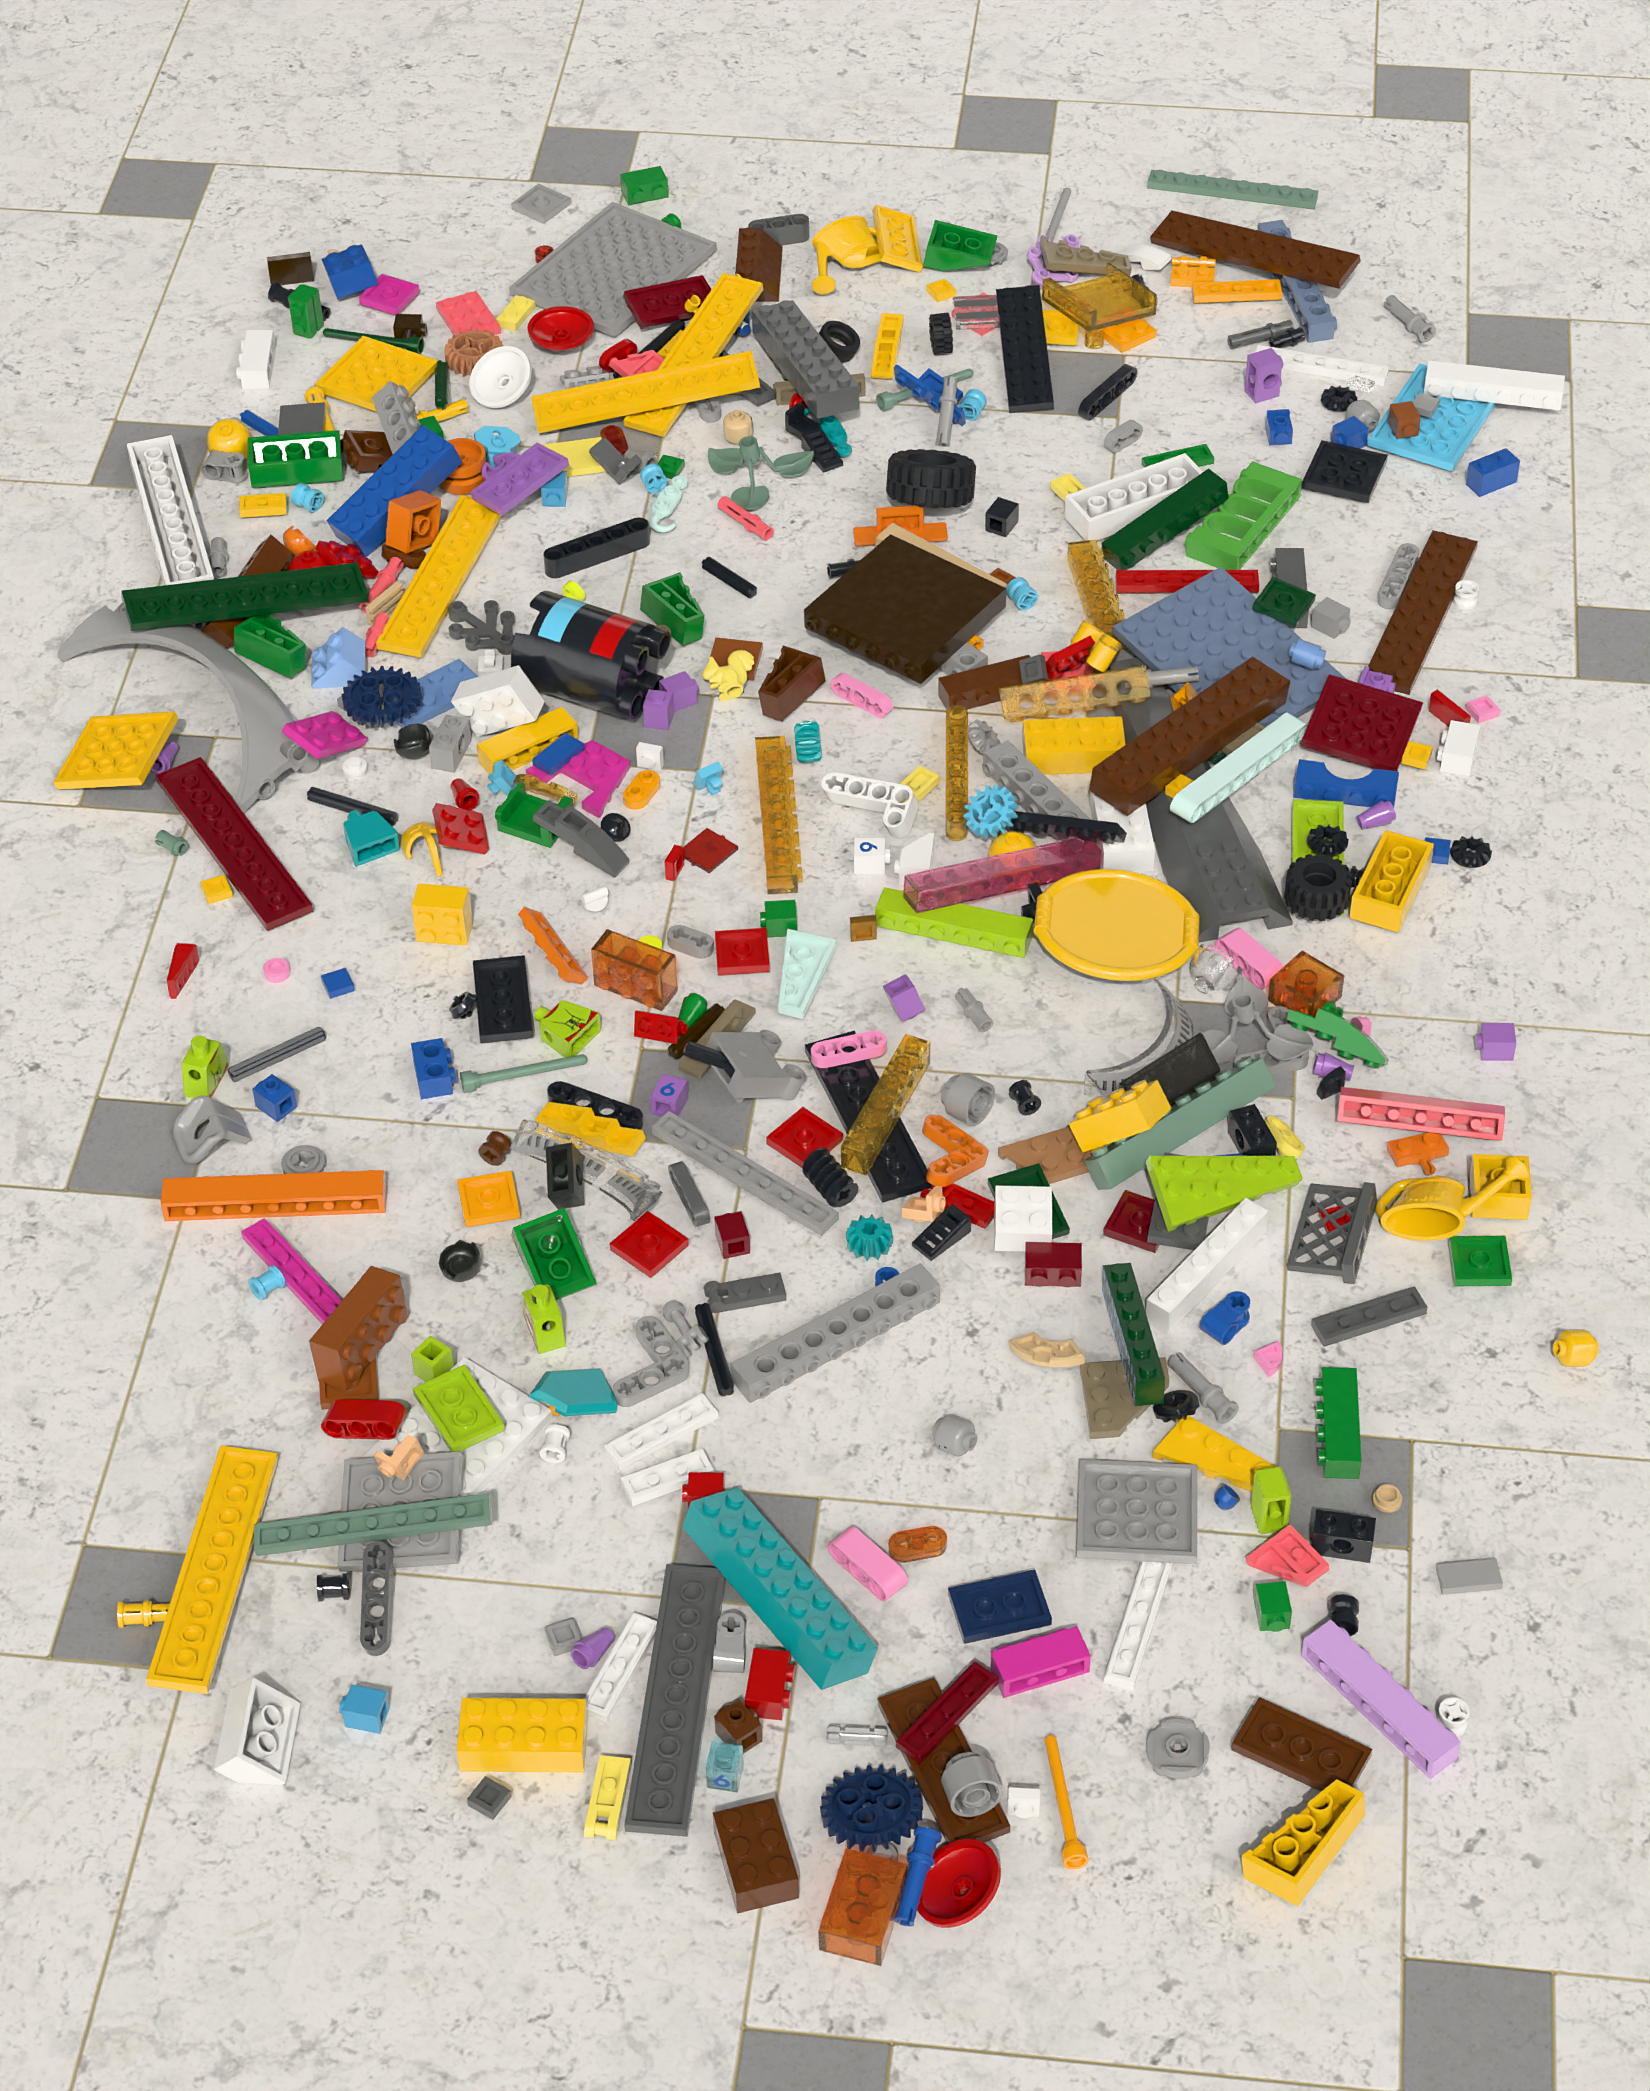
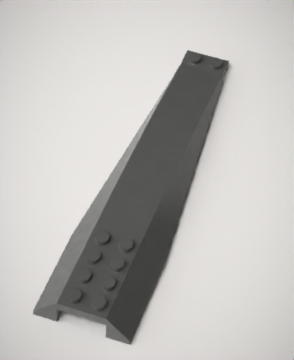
[1102,657,1293,943]

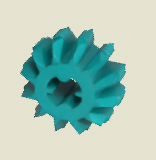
[794,721,822,764]
[846,1214,893,1261]

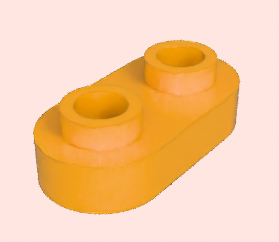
[623,770,660,810]

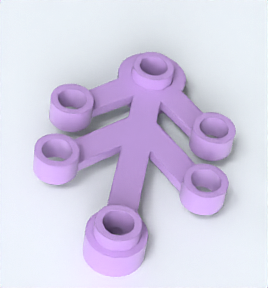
[1027,234,1079,289]

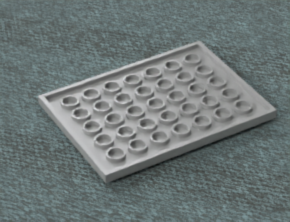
[509,202,717,337]

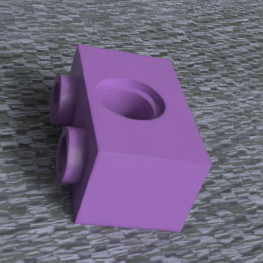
[1245,348,1283,404]

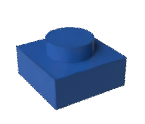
[1425,837,1451,865]

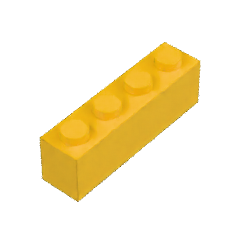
[477,707,578,775]

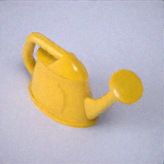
[812,215,881,294]
[1375,1155,1530,1241]

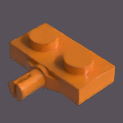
[1387,1132,1449,1176]

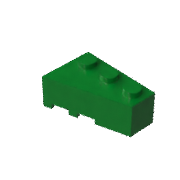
[640,572,705,646]
[234,614,306,678]

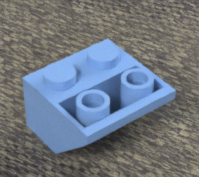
[311,627,365,689]

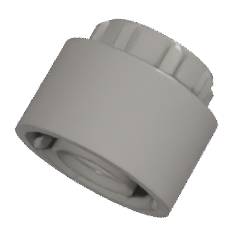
[941,1073,995,1126]
[941,1752,1003,1817]

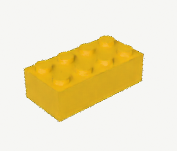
[1022,716,1125,775]
[1350,830,1434,933]
[457,1698,588,1773]

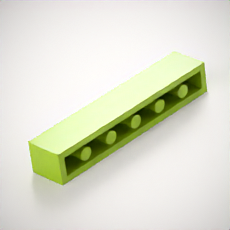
[875,887,1033,958]

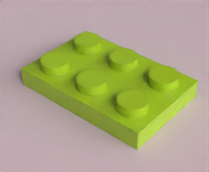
[413,1364,505,1452]

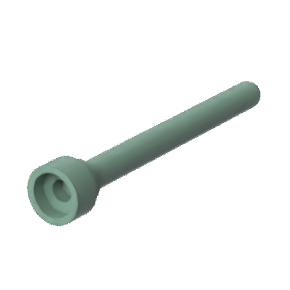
[876,369,974,411]
[460,1054,588,1093]

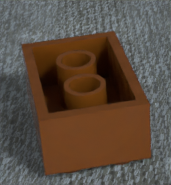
[713,1798,799,1914]

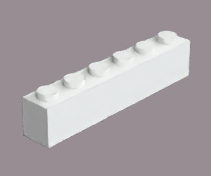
[1424,360,1565,410]
[1146,1198,1269,1334]

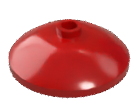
[527,306,594,351]
[917,1839,1001,1928]

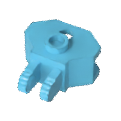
[474,426,520,467]

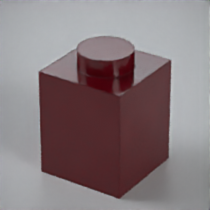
[714,1211,750,1259]

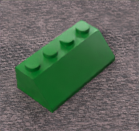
[248,430,343,488]

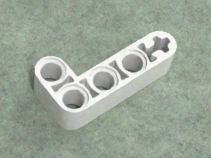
[821,772,919,839]

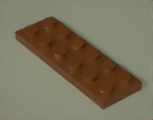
[877,1678,1011,1844]

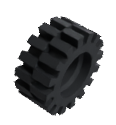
[929,313,953,355]

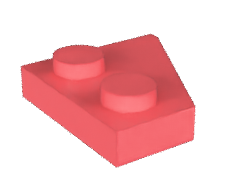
[1246,1524,1330,1587]

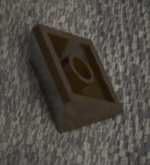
[267,252,314,285]

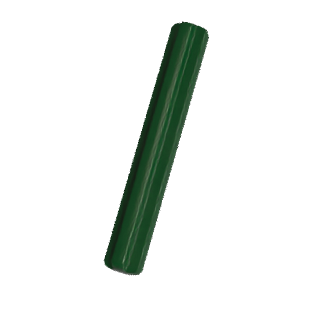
[435,360,448,410]

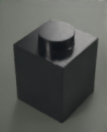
[985,497,1019,537]

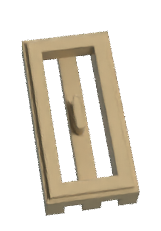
[366,581,404,627]

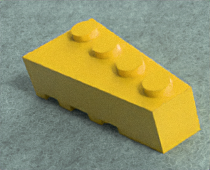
[1242,1779,1365,1907]

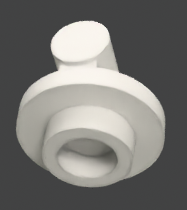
[581,886,608,912]

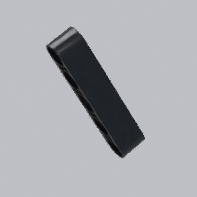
[543,517,650,579]

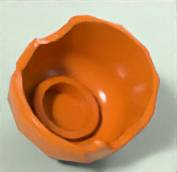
[283,526,317,557]

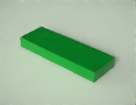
[1142,444,1214,468]

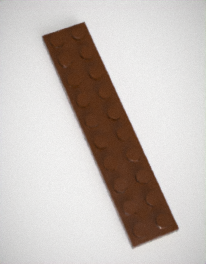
[1150,210,1361,289]
[1368,530,1478,695]

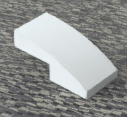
[1121,244,1172,270]

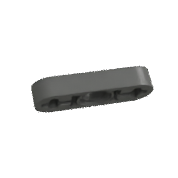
[668,1161,710,1227]

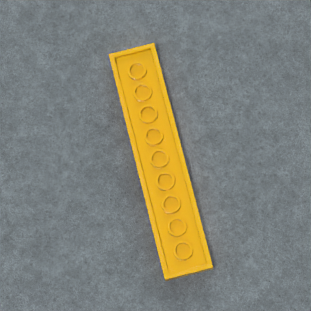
[623,273,763,437]
[531,351,760,433]
[376,495,502,658]
[146,1445,278,1694]

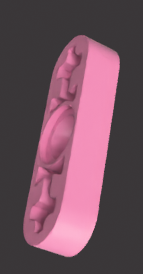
[830,673,893,718]
[811,1031,887,1068]

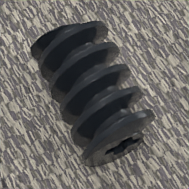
[802,1147,858,1207]

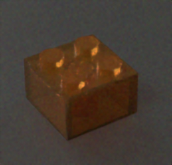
[1268,950,1345,1017]

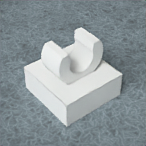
[478,649,504,677]

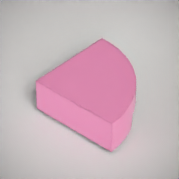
[1351,1016,1372,1037]
[1253,1341,1282,1377]

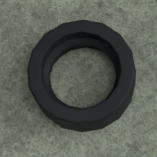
[819,320,860,363]

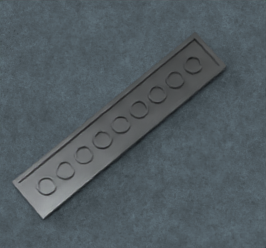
[624,1564,726,1837]

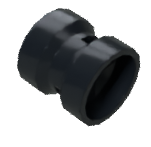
[1328,1594,1359,1636]

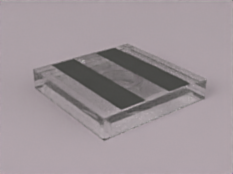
[952,295,1000,330]

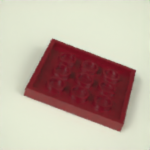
[1301,674,1423,771]

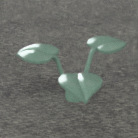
[708,436,814,510]

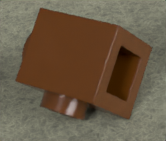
[714,1700,762,1758]

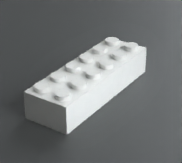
[1064,453,1203,544]

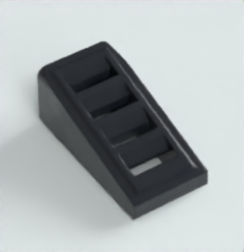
[801,428,843,473]
[912,1204,971,1261]

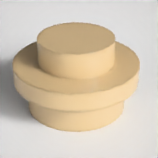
[1372,1484,1402,1513]

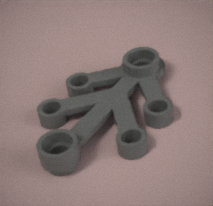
[448,600,515,655]

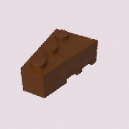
[758,645,826,721]

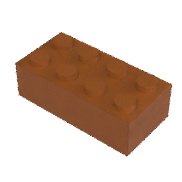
[309,1266,408,1391]

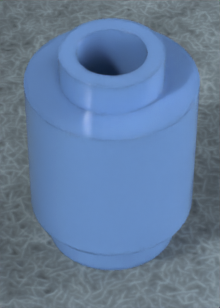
[1288,639,1326,669]

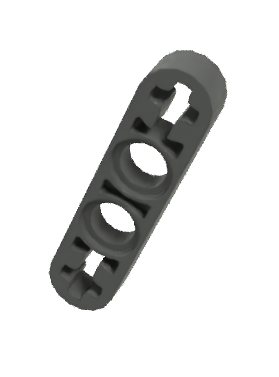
[360,1541,393,1656]

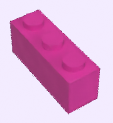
[991,1626,1091,1698]

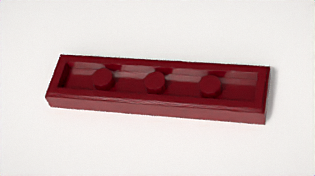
[896,1661,999,1765]

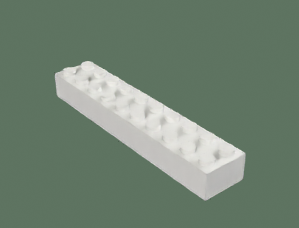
[127,435,214,585]

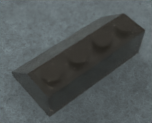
[1119,1033,1220,1106]

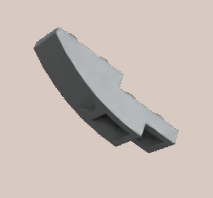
[533,800,630,878]

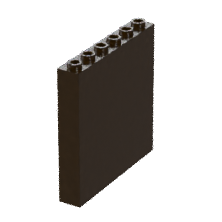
[804,534,1006,684]

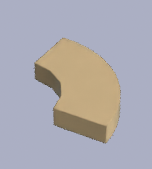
[1009,1332,1085,1368]

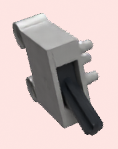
[683,1030,806,1103]

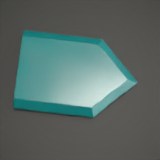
[529,1368,617,1417]

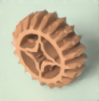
[444,328,504,377]

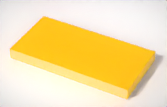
[872,205,923,273]

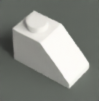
[894,833,934,887]

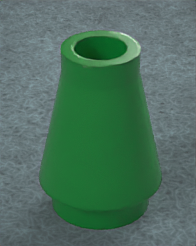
[678,993,708,1028]

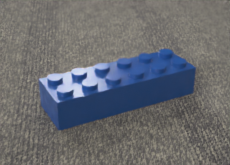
[326,425,462,557]

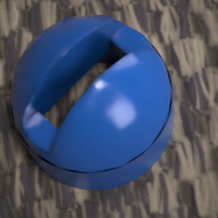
[1214,1484,1240,1510]

